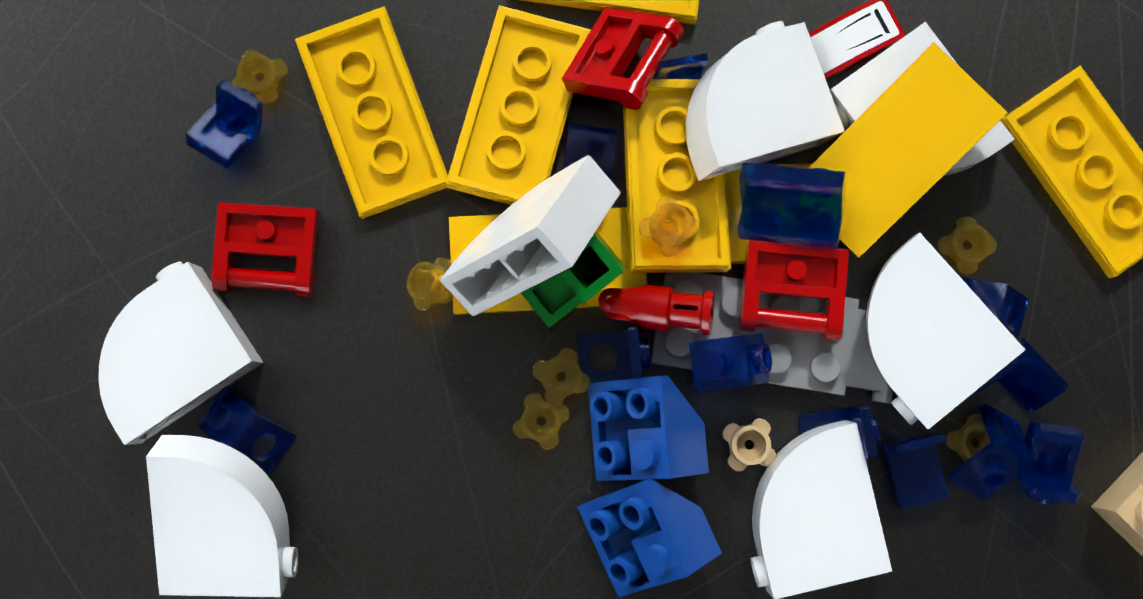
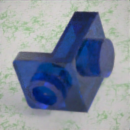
[186,80,263,169]
[564,124,618,180]
[689,333,772,392]
[1015,421,1085,504]

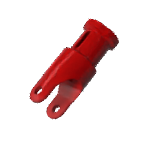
[598,285,715,335]

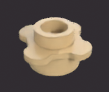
[722,418,776,471]

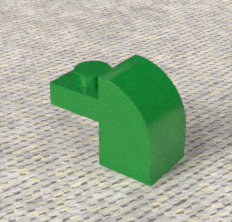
[521,230,626,328]

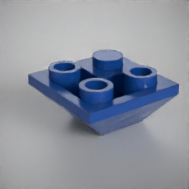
[588,375,709,481]
[577,478,722,597]

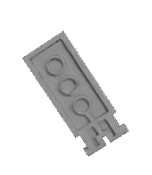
[650,272,893,404]

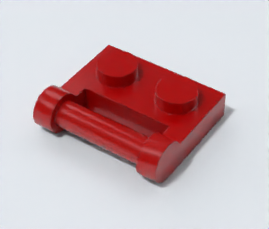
[562,8,684,110]
[211,202,319,297]
[739,240,849,340]

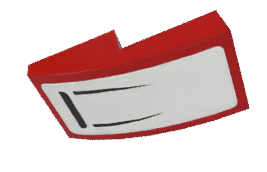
[809,0,906,81]

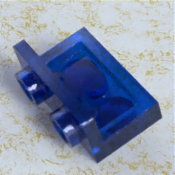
[737,163,845,249]

